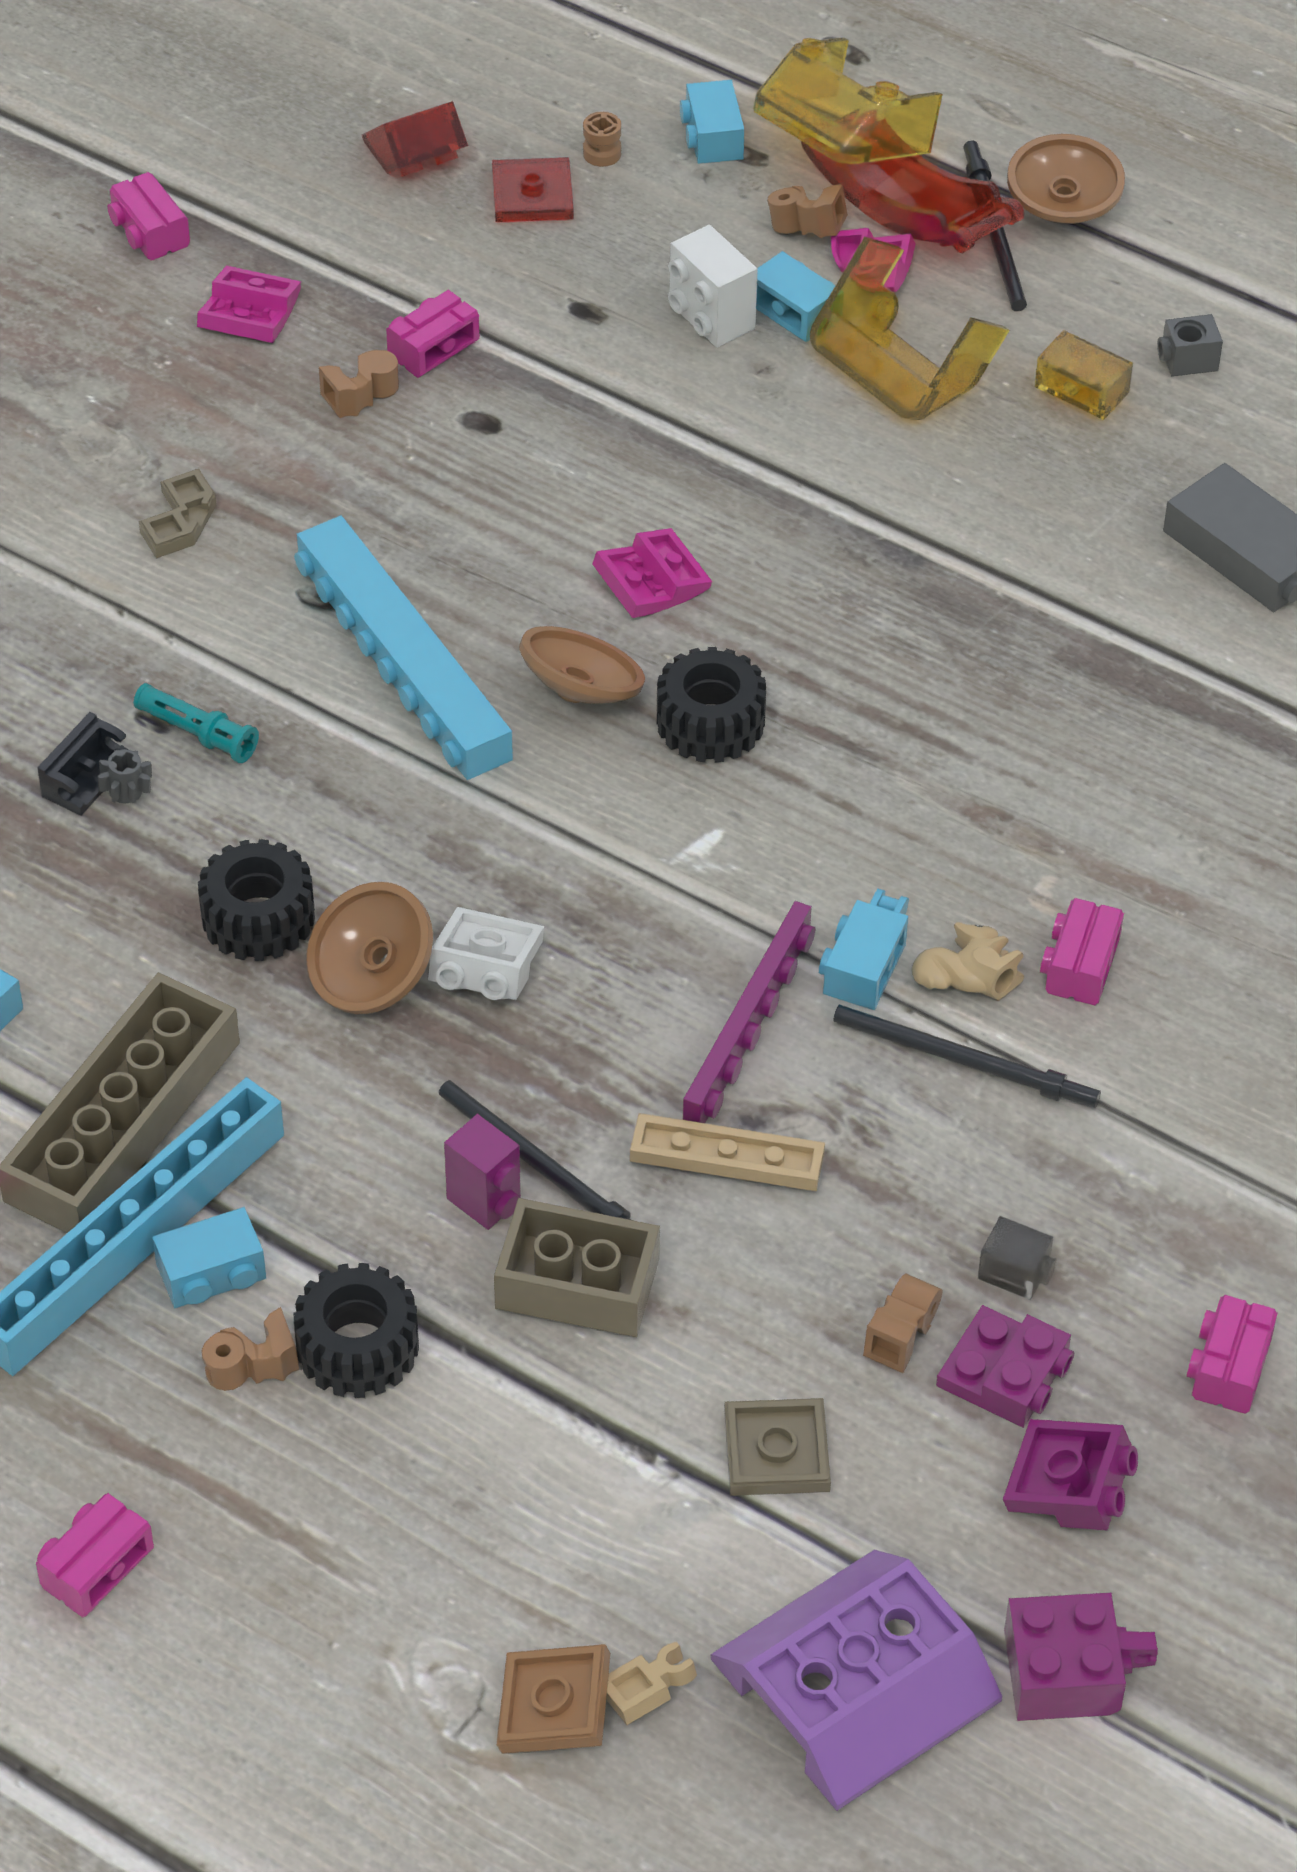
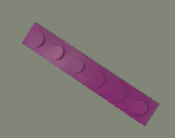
[683,901,816,1123]

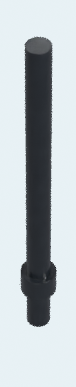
[963,140,1027,311]
[833,1004,1101,1108]
[439,1080,631,1220]

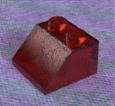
[362,101,468,177]

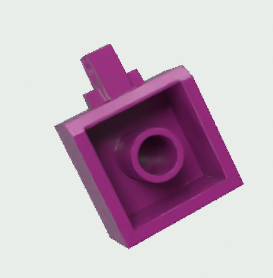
[1004,1592,1158,1721]

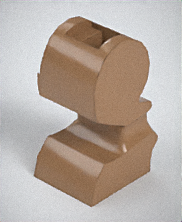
[767,184,848,238]
[319,350,399,418]
[863,1273,943,1373]
[201,1307,299,1391]

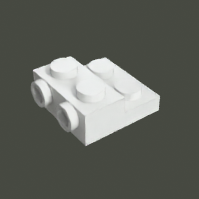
[428,907,544,1000]

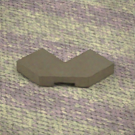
[138,468,216,559]

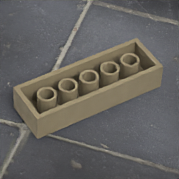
[0,972,240,1233]

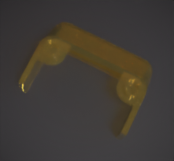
[753,37,943,164]
[810,236,1010,420]

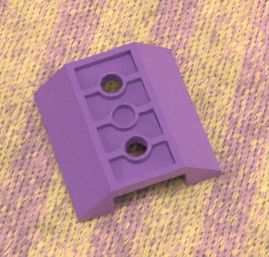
[711,1550,1002,1811]

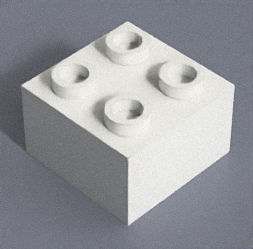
[668,224,758,348]

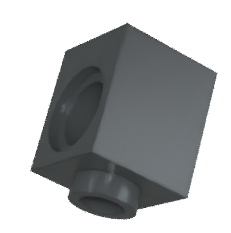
[1157,314,1223,377]

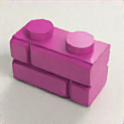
[107,172,190,261]
[386,289,480,378]
[1040,898,1124,1006]
[1186,1295,1278,1414]
[36,1493,154,1618]

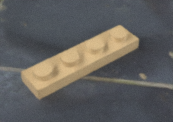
[630,1113,825,1191]

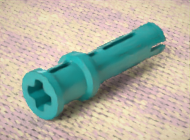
[133,683,259,763]

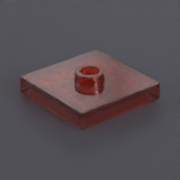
[492,157,574,222]

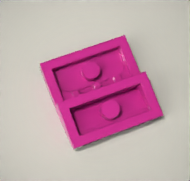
[197,266,301,343]
[592,528,712,618]

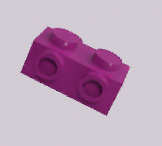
[936,1305,1075,1428]
[1002,1419,1138,1531]

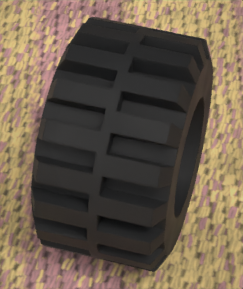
[656,647,766,763]
[198,839,315,961]
[293,1263,419,1398]

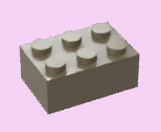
[494,1198,660,1337]

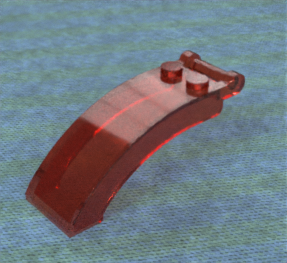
[801,110,1025,253]

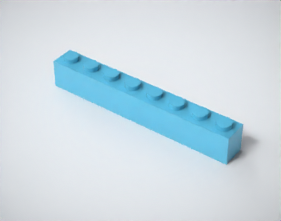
[294,515,513,780]
[0,1077,284,1376]

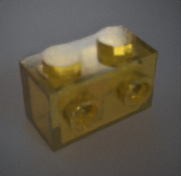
[1034,330,1133,420]

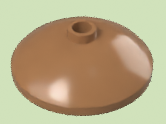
[1007,134,1125,224]
[519,626,645,704]
[307,882,433,1014]

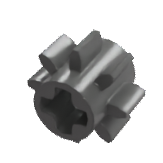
[98,749,152,804]

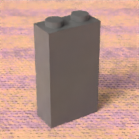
[1163,462,1297,613]

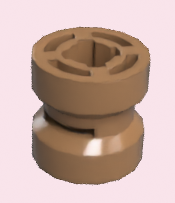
[583,111,621,167]

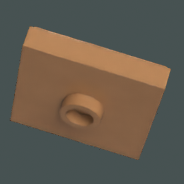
[496,1644,611,1754]

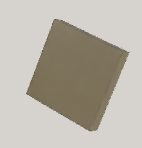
[724,1398,831,1496]

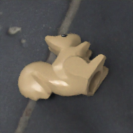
[911,922,1024,1001]

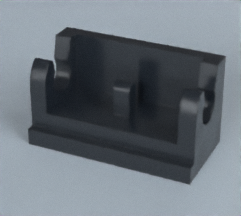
[37,712,129,816]

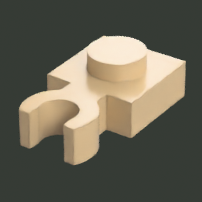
[606,1642,697,1725]

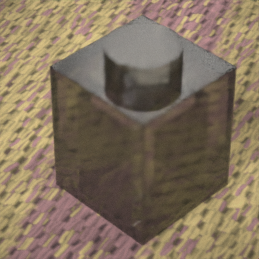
[978,1216,1057,1300]

